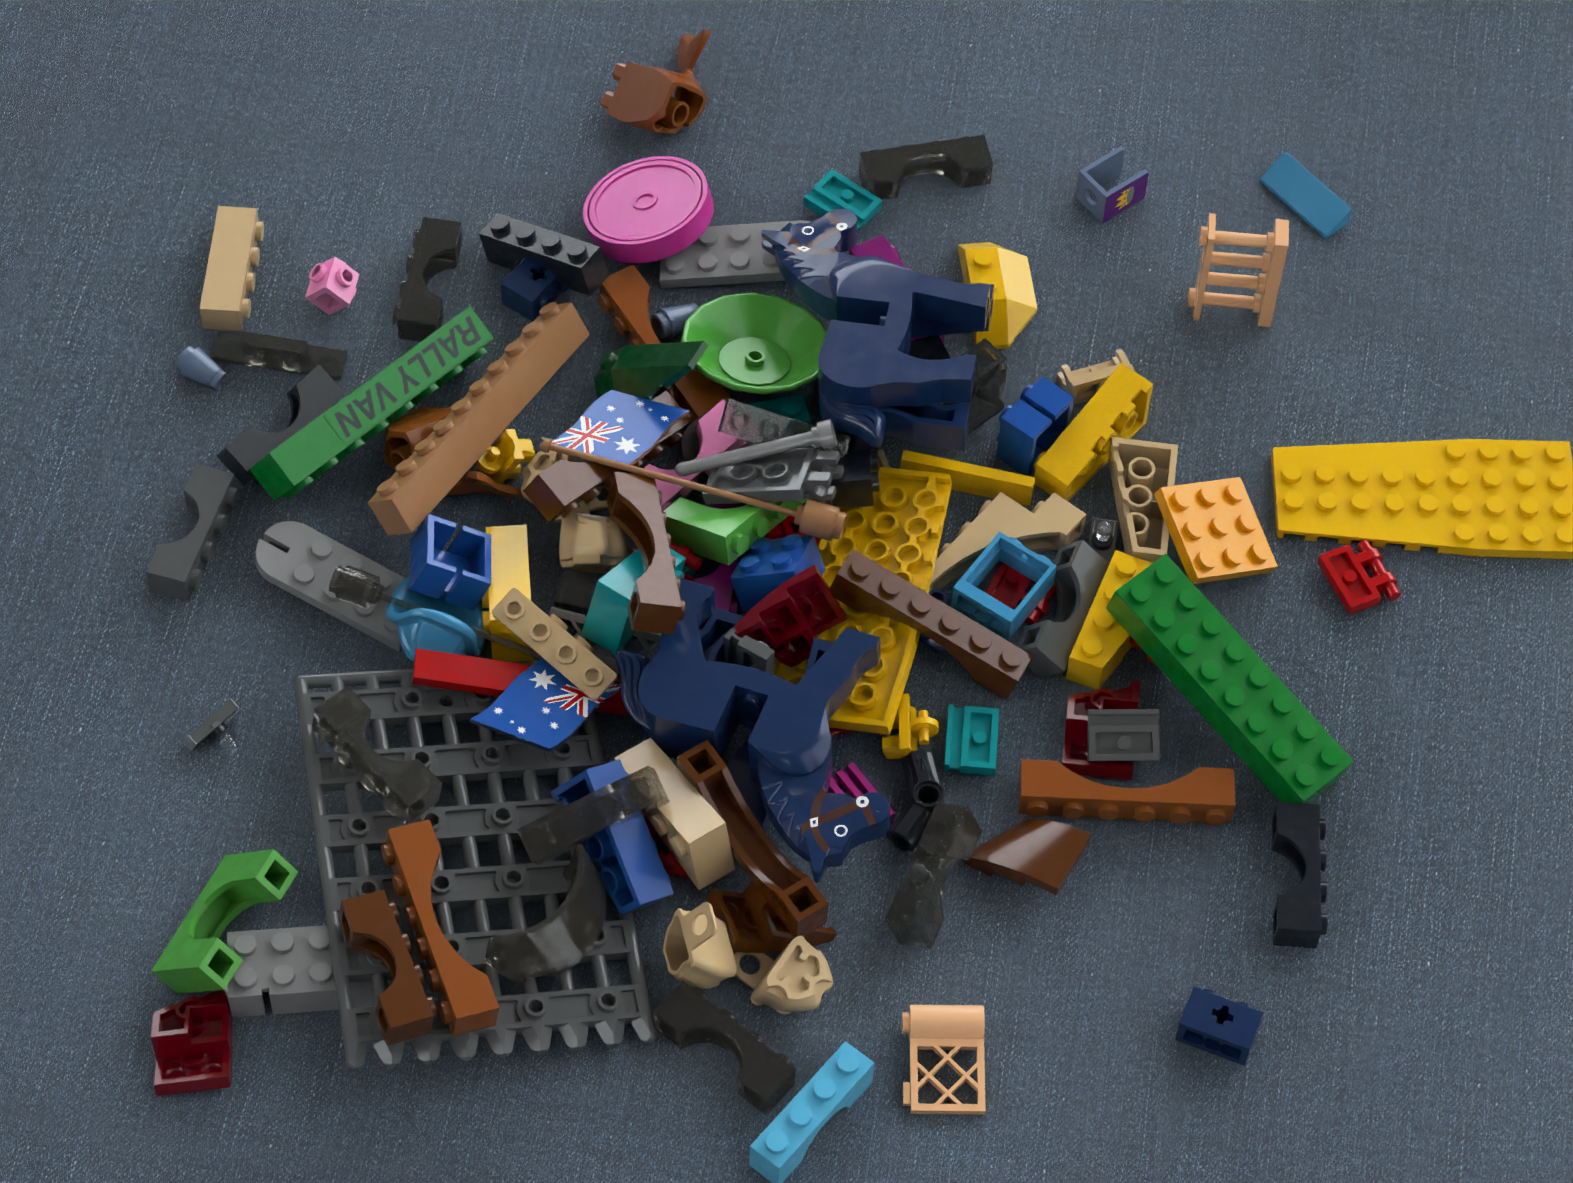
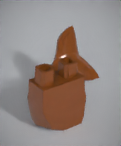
[600,30,711,135]
[384,406,525,499]

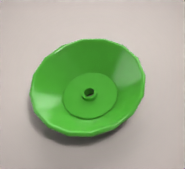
[681,293,827,394]

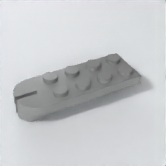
[659,220,810,288]
[255,521,405,652]

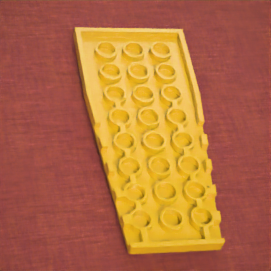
[1271,439,1573,559]
[774,467,952,735]

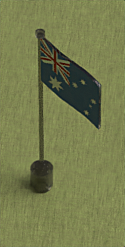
[329,565,621,752]

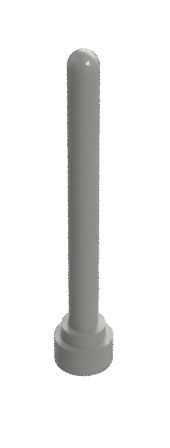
[675,419,837,476]

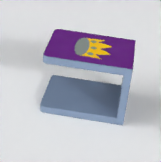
[1075,146,1149,224]

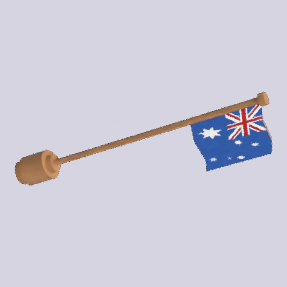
[541,390,847,541]

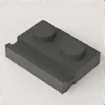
[724,628,774,675]
[1087,709,1160,761]

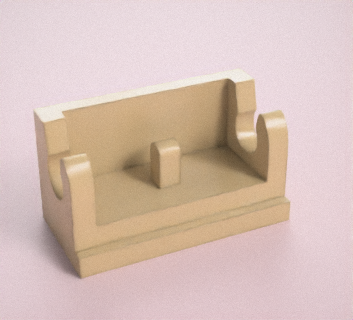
[1057,349,1134,405]

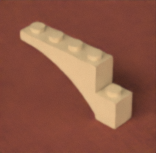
[929,492,1086,592]

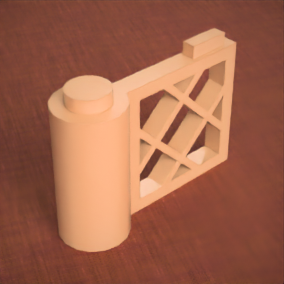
[901,1005,986,1115]

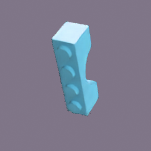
[749,1041,875,1183]

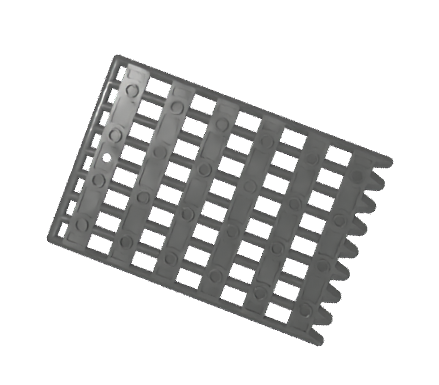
[293,660,656,1070]

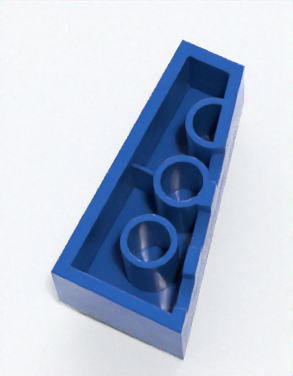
[550,759,674,915]

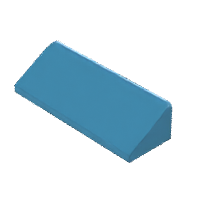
[1260,152,1351,239]

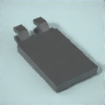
[702,448,844,505]

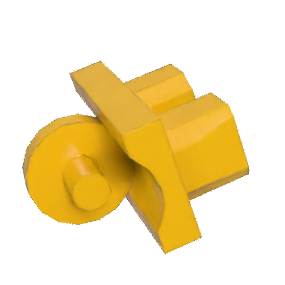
[475,429,535,484]
[882,693,939,759]

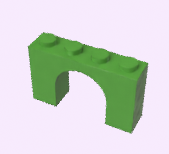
[663,496,810,565]
[151,849,298,994]

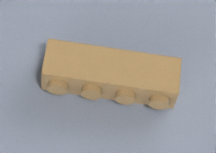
[199,206,264,331]

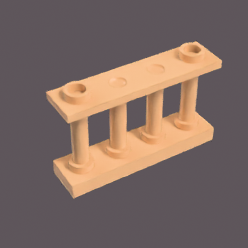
[1187,213,1289,327]

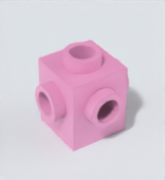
[305,257,359,315]

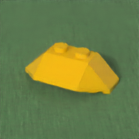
[957,242,1037,351]

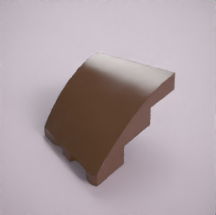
[962,819,1091,896]
[706,881,837,953]

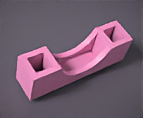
[643,399,751,512]

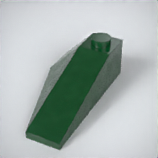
[594,341,708,400]

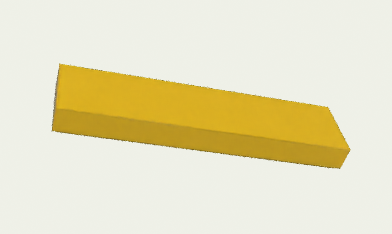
[900,450,1035,506]

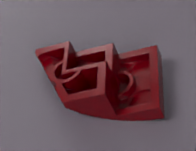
[733,564,847,668]
[1062,681,1141,780]
[150,985,233,1096]

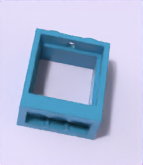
[951,532,1057,640]

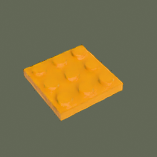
[1154,477,1278,584]

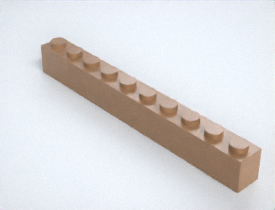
[368,302,590,536]

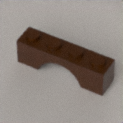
[338,889,437,1046]

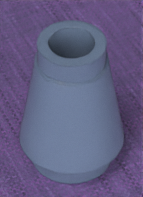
[650,303,698,340]
[176,346,227,390]

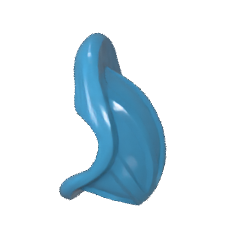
[386,575,487,662]

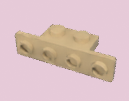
[492,588,617,701]

